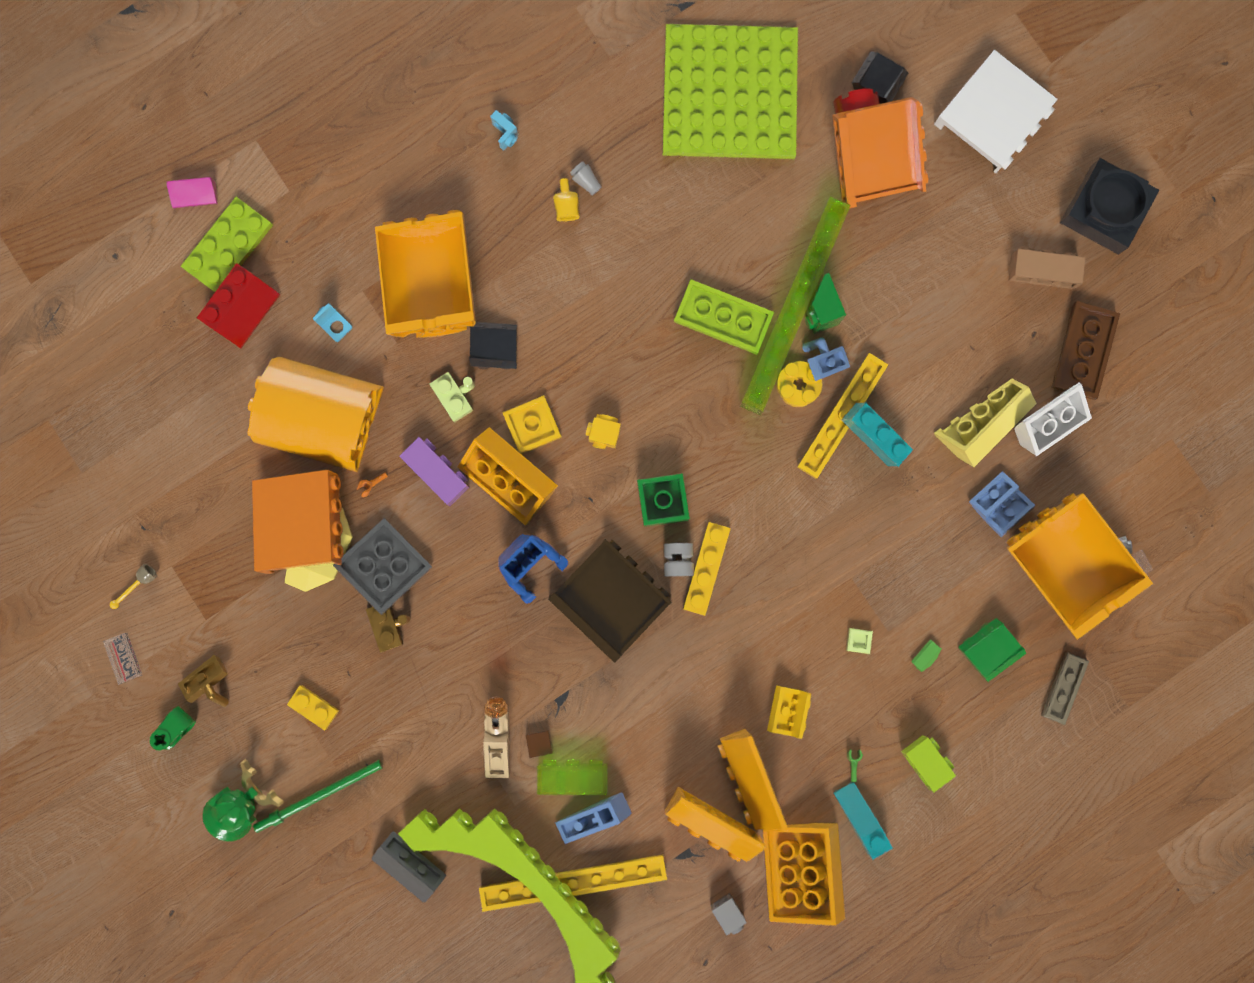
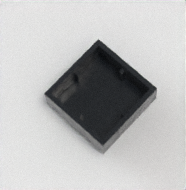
[1060,158,1160,255]

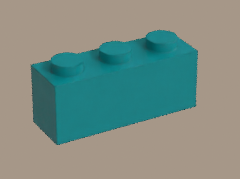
[841,403,913,467]

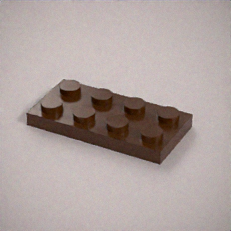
[1051,301,1120,400]

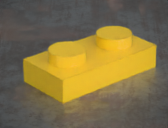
[287,685,340,731]

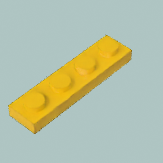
[683,522,731,616]

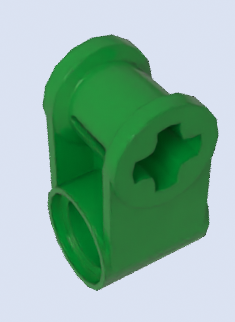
[149,706,196,751]

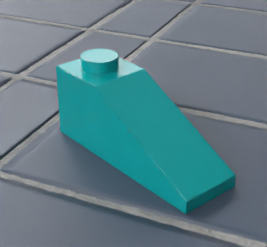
[834,782,893,860]

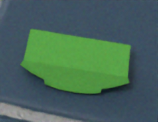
[911,640,942,672]

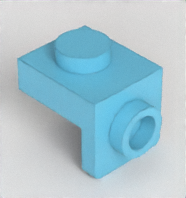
[490,110,518,151]

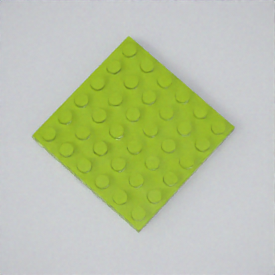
[663,24,798,159]

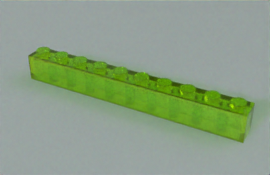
[740,197,851,415]

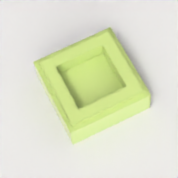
[846,628,873,654]

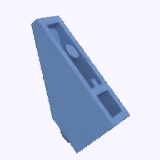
[555,792,632,844]

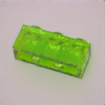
[537,759,608,795]

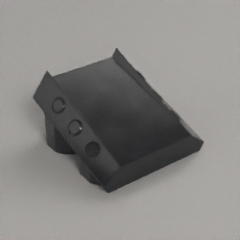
[851,51,909,104]
[469,322,517,369]

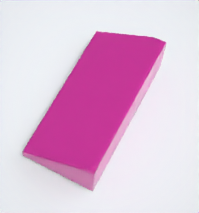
[167,177,217,208]

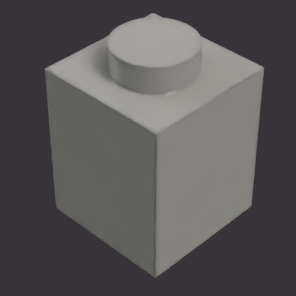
[710,893,747,935]

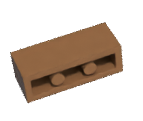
[1009,247,1085,289]

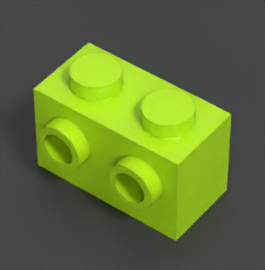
[901,735,956,793]

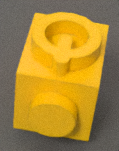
[586,414,621,450]

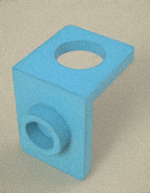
[313,303,352,342]

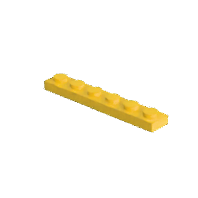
[797,353,888,479]

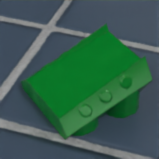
[958,618,1027,682]

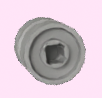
[664,543,694,576]

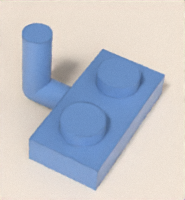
[802,338,850,381]

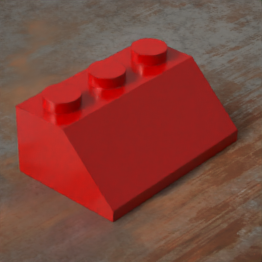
[197,263,280,349]

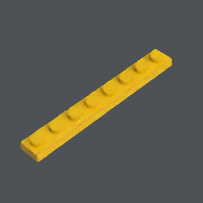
[479,855,667,912]

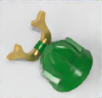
[202,759,284,842]

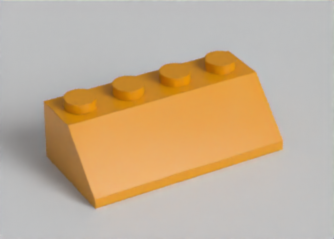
[457,427,558,526]

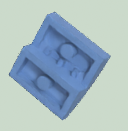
[969,471,1035,537]

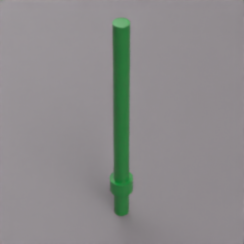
[253,760,383,833]

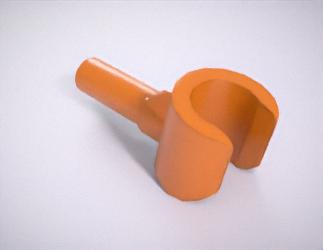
[356,472,388,497]

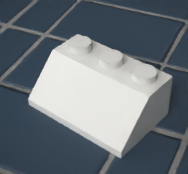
[1014,383,1092,456]

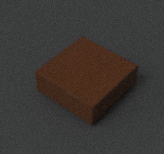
[526,730,553,758]

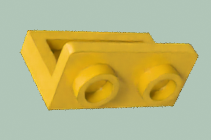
[767,685,811,739]

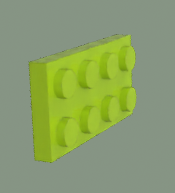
[181,197,273,292]
[674,279,774,355]

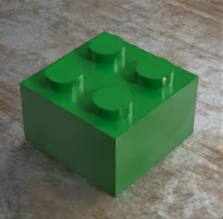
[637,473,690,527]

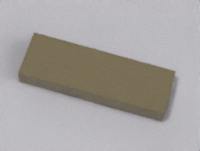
[1041,652,1089,725]

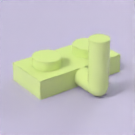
[430,372,475,423]

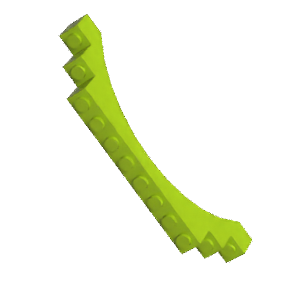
[398,808,621,983]

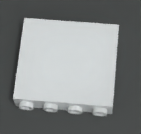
[934,50,1057,173]

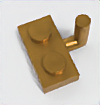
[365,607,411,653]
[178,655,229,707]

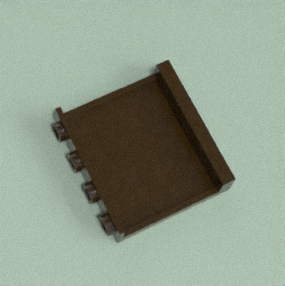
[548,539,672,663]

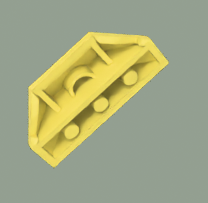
[285,508,353,592]

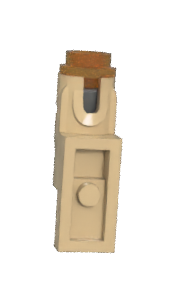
[483,697,510,778]

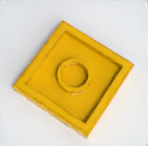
[502,395,562,454]

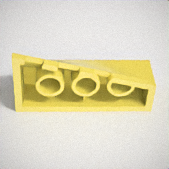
[934,379,1037,467]

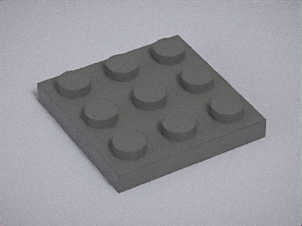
[333,518,432,616]

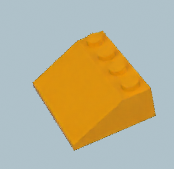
[718,729,787,830]
[665,787,766,862]
[763,823,845,926]

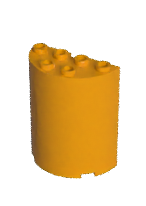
[375,210,476,338]
[248,357,384,473]
[1006,493,1153,640]

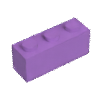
[399,437,469,506]

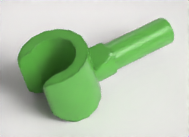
[847,750,863,782]

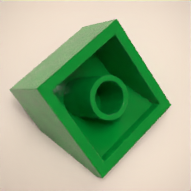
[805,273,846,334]

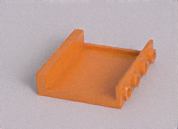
[832,97,928,209]
[252,470,344,574]

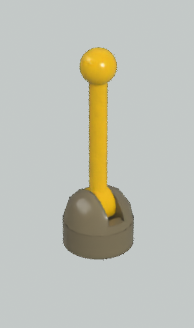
[110,564,157,609]

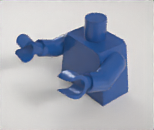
[498,534,568,604]

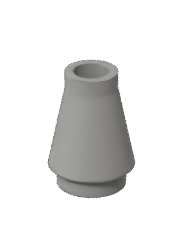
[570,161,602,196]

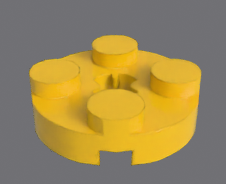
[776,361,822,407]

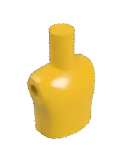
[553,178,580,221]

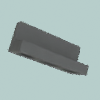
[371,831,447,903]

